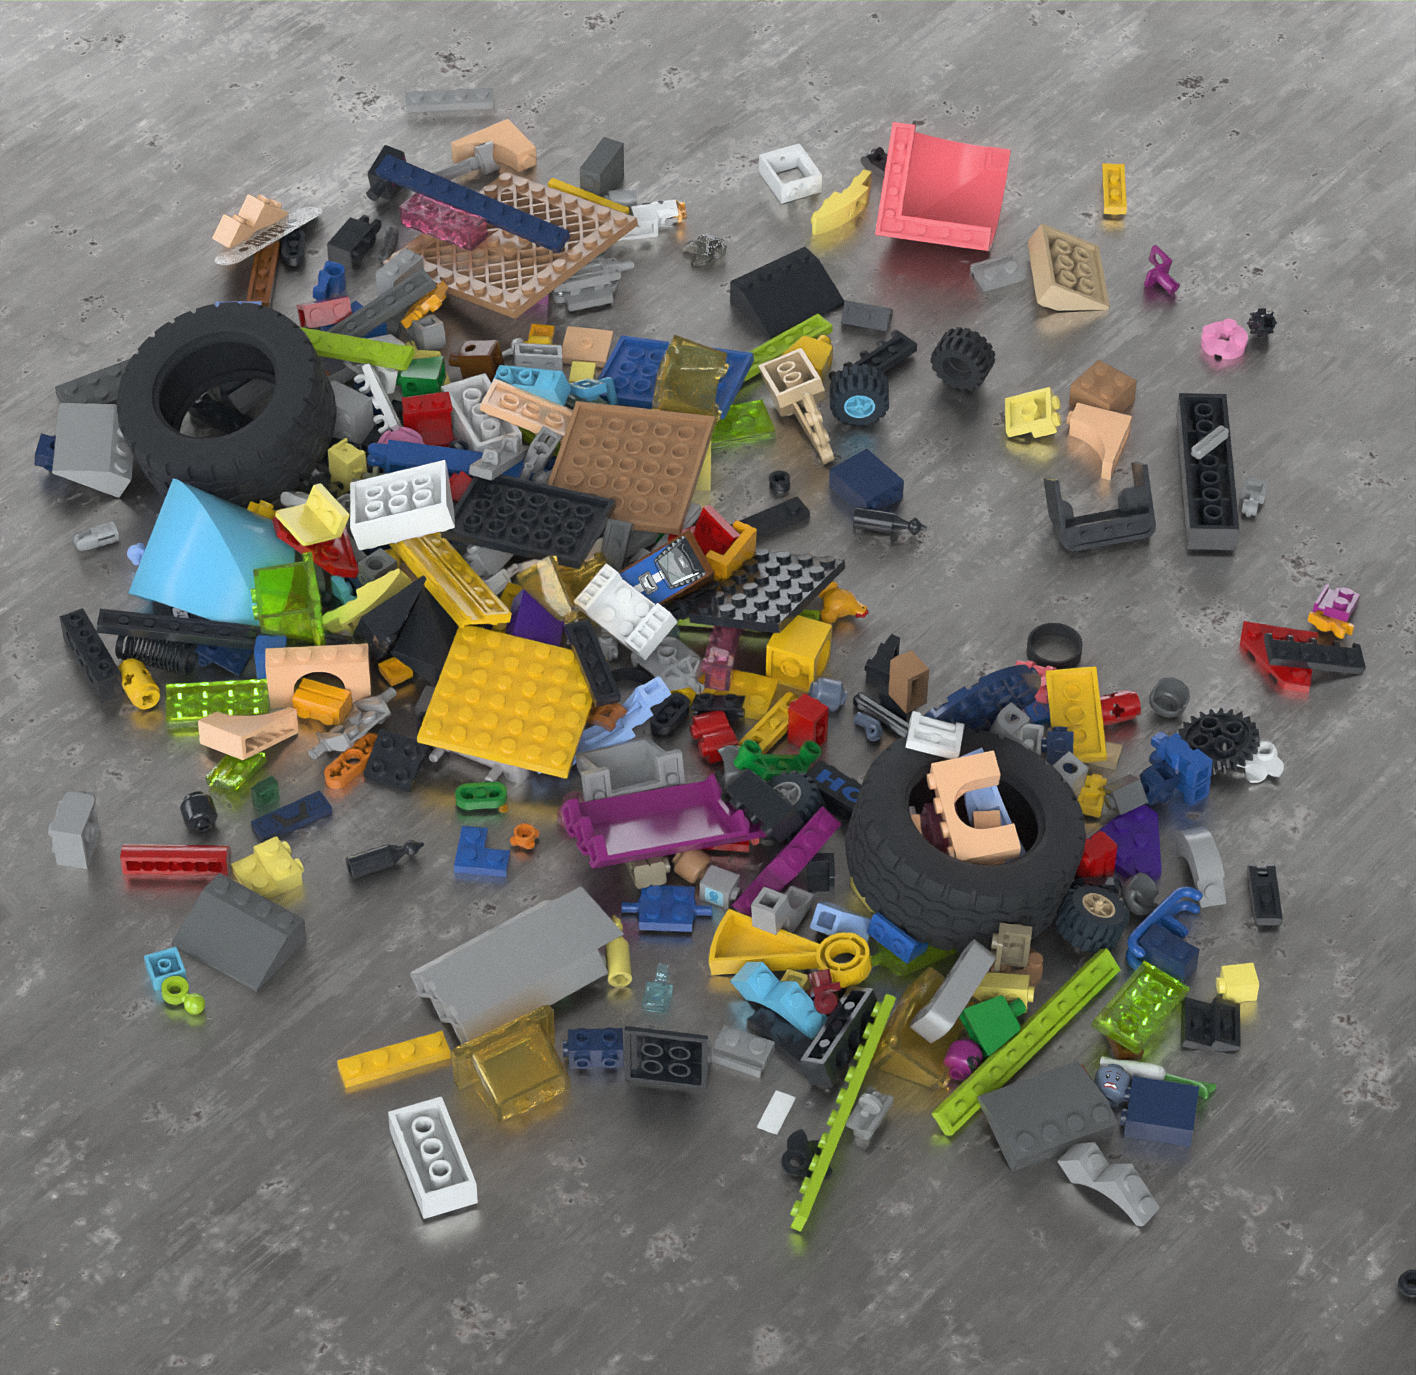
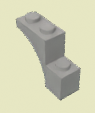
[751,886,815,935]
[1057,1142,1160,1226]

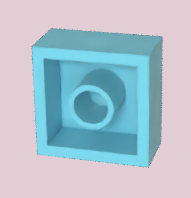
[144,947,187,991]

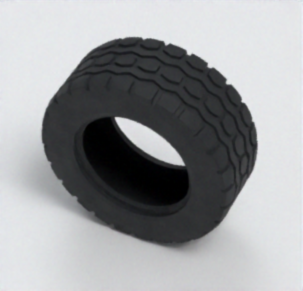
[117,302,337,509]
[845,727,1086,953]

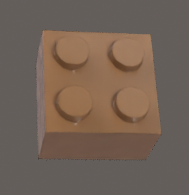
[1069,360,1137,413]

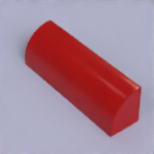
[120,844,231,876]

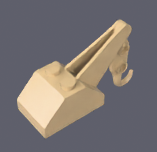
[758,348,835,465]

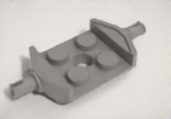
[631,633,706,694]
[308,687,397,759]

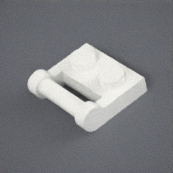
[906,711,964,759]

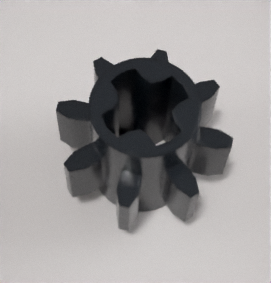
[1247,308,1277,338]

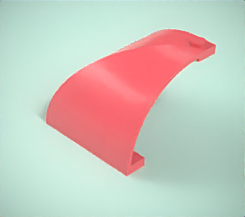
[875,122,1011,251]

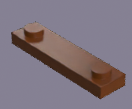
[246,241,280,308]

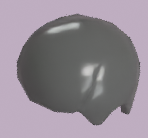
[1149,677,1190,718]
[1121,872,1159,916]

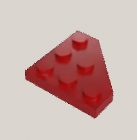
[272,513,359,578]
[1240,621,1318,694]

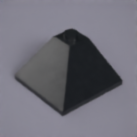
[624,1026,712,1090]

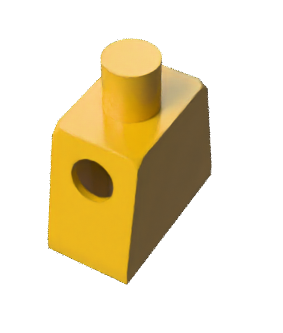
[782,335,833,384]

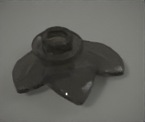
[682,234,727,267]

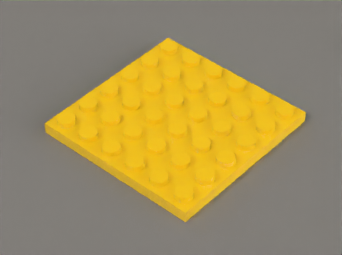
[417,625,607,779]

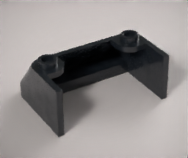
[1043,462,1156,551]

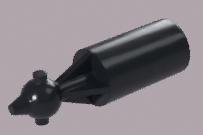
[853,506,927,535]
[345,840,424,879]

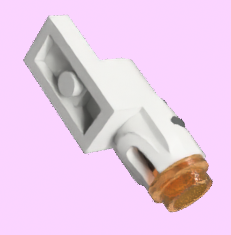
[617,199,687,242]

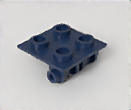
[195,644,253,677]

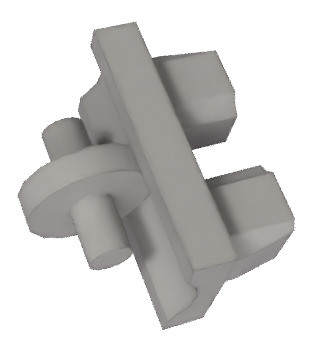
[846,1086,894,1140]

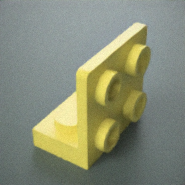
[275,483,350,546]

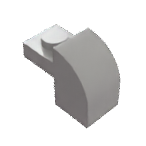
[405,314,446,351]

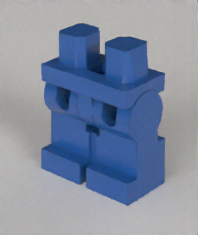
[1149,731,1213,807]

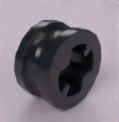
[769,470,790,493]

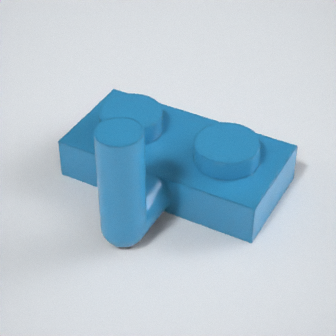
[569,377,619,405]

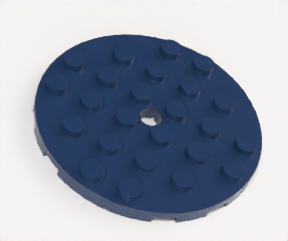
[904,665,1041,738]

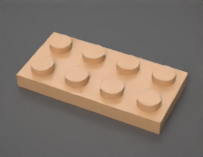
[479,379,573,444]

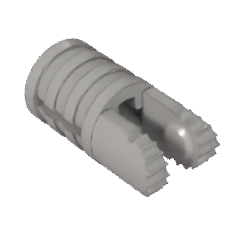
[72,521,120,551]

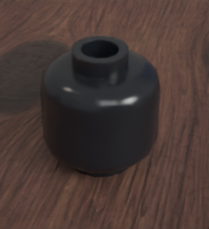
[180,791,218,832]

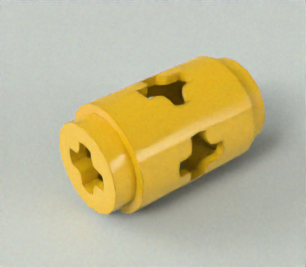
[118,658,160,709]

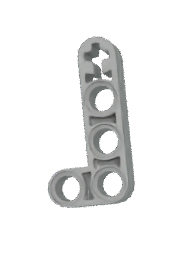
[909,939,996,1044]

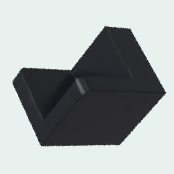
[807,853,835,894]

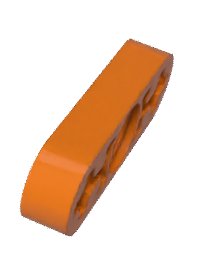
[324,733,378,789]

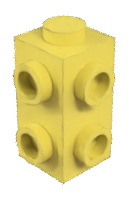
[973,972,1035,1013]

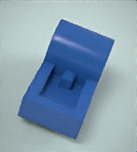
[313,261,346,301]

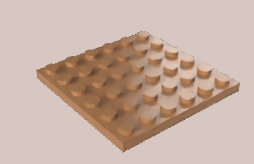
[547,401,716,535]

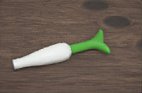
[1099,1056,1217,1099]

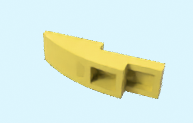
[811,169,872,235]
[315,568,412,635]

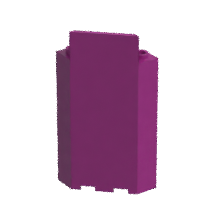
[561,774,766,869]

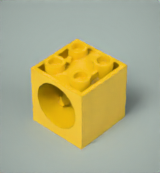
[766,615,832,692]

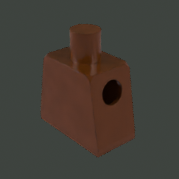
[449,340,505,383]

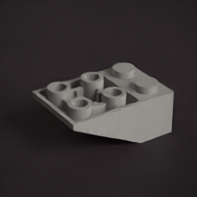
[512,343,562,371]

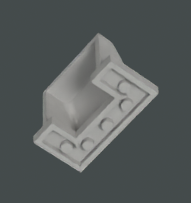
[575,737,685,802]

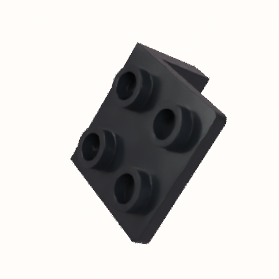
[363,728,434,792]

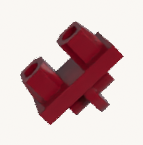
[805,969,841,1014]

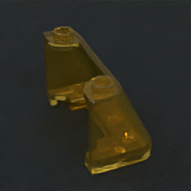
[651,335,729,424]
[516,552,609,624]
[870,966,980,1091]

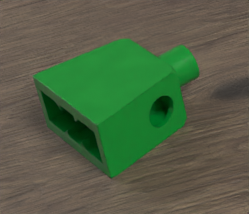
[395,356,446,397]
[959,995,1027,1057]

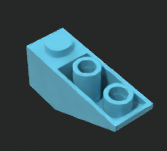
[491,365,572,406]

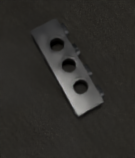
[59,608,124,702]
[800,985,878,1088]

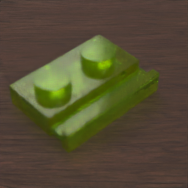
[205,752,267,793]

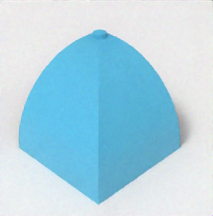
[128,479,295,628]

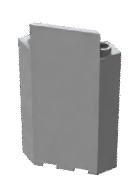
[410,886,624,1048]

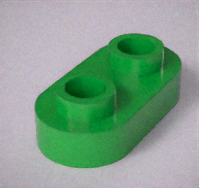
[455,782,507,810]

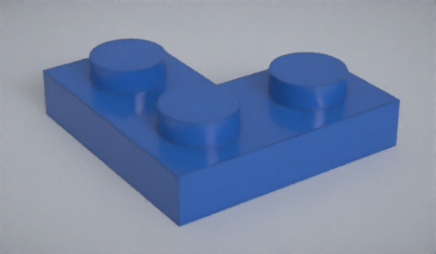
[454,826,510,877]

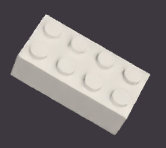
[441,373,522,452]
[388,1096,478,1219]

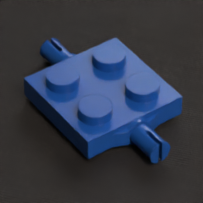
[621,885,712,932]

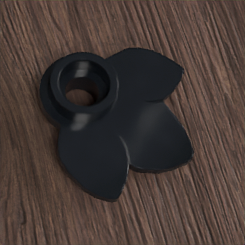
[781,1129,833,1179]

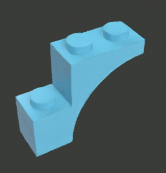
[730,962,828,1039]

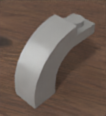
[1174,827,1227,908]

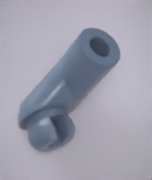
[854,712,883,741]

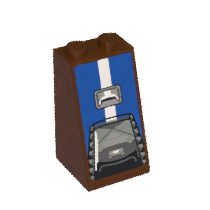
[618,529,714,608]

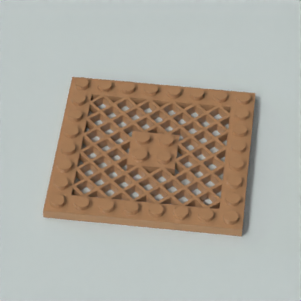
[383,172,638,319]

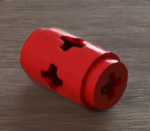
[1100,689,1141,726]

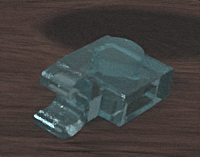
[641,964,673,1013]

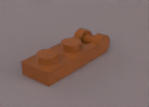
[587,702,627,732]

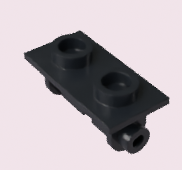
[691,693,745,721]

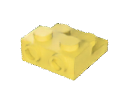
[1005,387,1061,438]
[231,836,304,900]

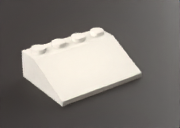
[350,460,455,551]

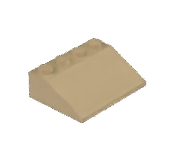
[1027,223,1110,311]

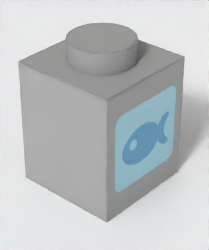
[700,865,742,910]

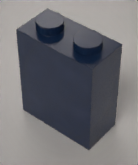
[829,449,904,510]
[1120,1076,1199,1147]

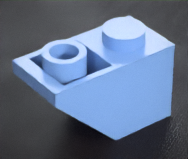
[810,901,872,943]

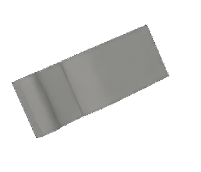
[519,426,562,480]

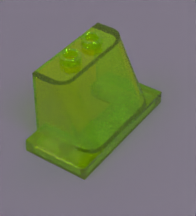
[250,552,326,646]

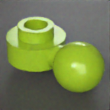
[161,976,206,1015]

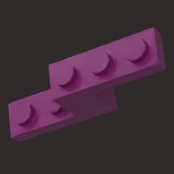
[732,806,841,917]

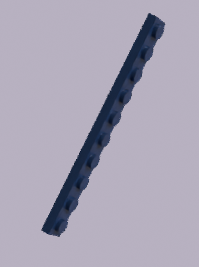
[375,154,571,254]

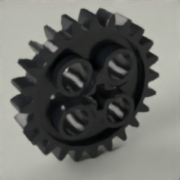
[1178,708,1260,775]

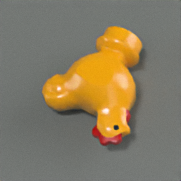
[818,581,869,624]

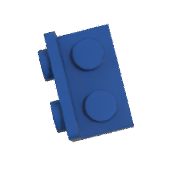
[866,912,929,964]

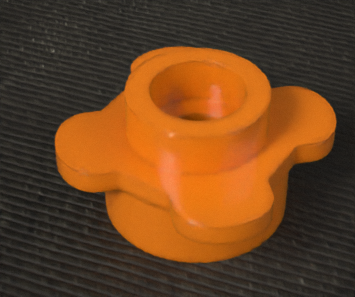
[510,823,540,849]

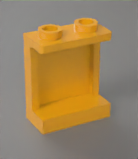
[705,520,757,586]

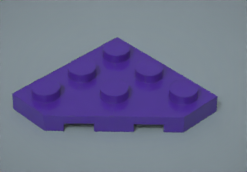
[1089,804,1162,882]

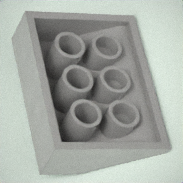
[52,403,133,498]

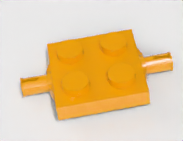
[401,280,448,329]

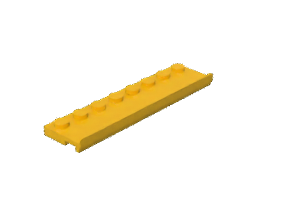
[389,532,512,628]

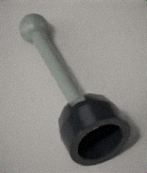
[449,428,469,450]

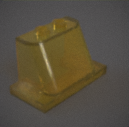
[452,1004,571,1123]

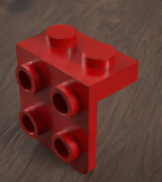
[668,505,740,556]

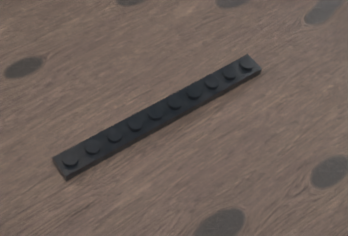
[96,608,352,650]

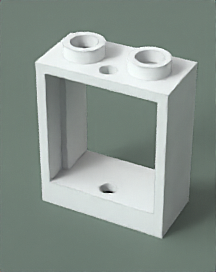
[759,143,822,204]

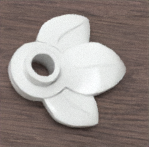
[1236,741,1284,783]

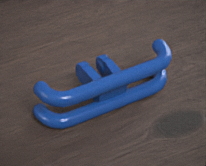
[1125,887,1203,971]

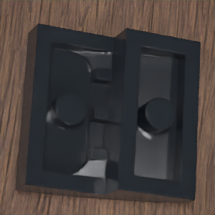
[1181,997,1241,1051]

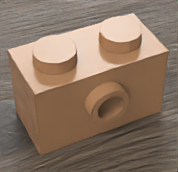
[889,650,929,713]

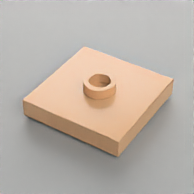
[562,326,613,368]

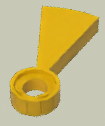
[708,909,872,988]

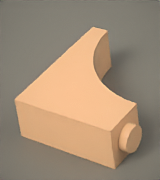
[451,119,537,172]
[1066,403,1132,480]
[198,707,299,760]

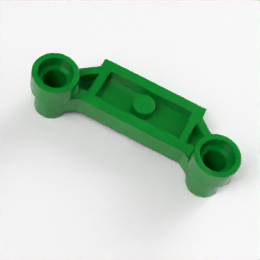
[733,739,822,781]

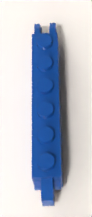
[366,440,549,481]

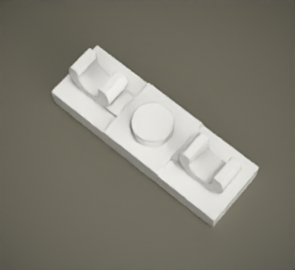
[354,363,402,435]

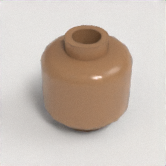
[672,849,711,884]

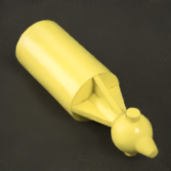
[605,915,632,987]

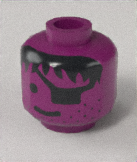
[943,1039,983,1080]

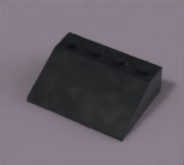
[730,246,845,340]
[352,575,427,661]
[390,585,493,687]

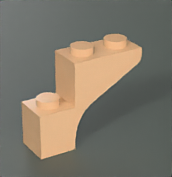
[212,194,289,248]

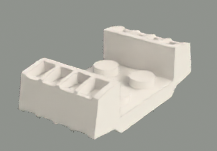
[573,564,678,660]

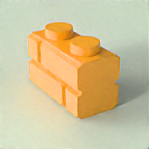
[292,678,353,725]

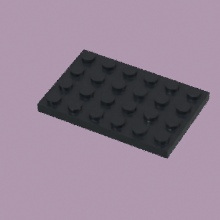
[441,474,616,570]
[689,549,845,633]

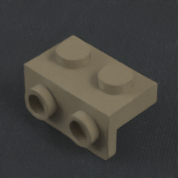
[991,923,1032,973]

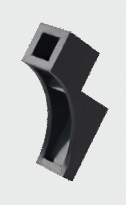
[864,634,916,721]

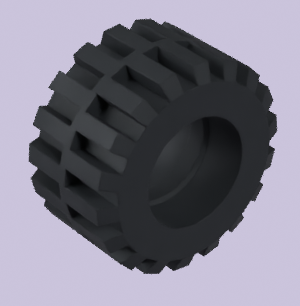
[930,327,996,391]

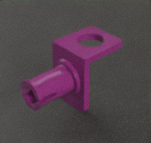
[1144,245,1180,295]

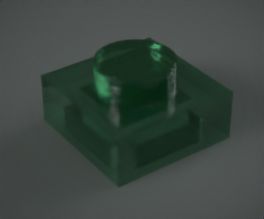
[250,775,280,811]

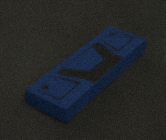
[251,790,333,843]

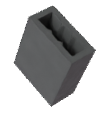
[580,137,624,197]

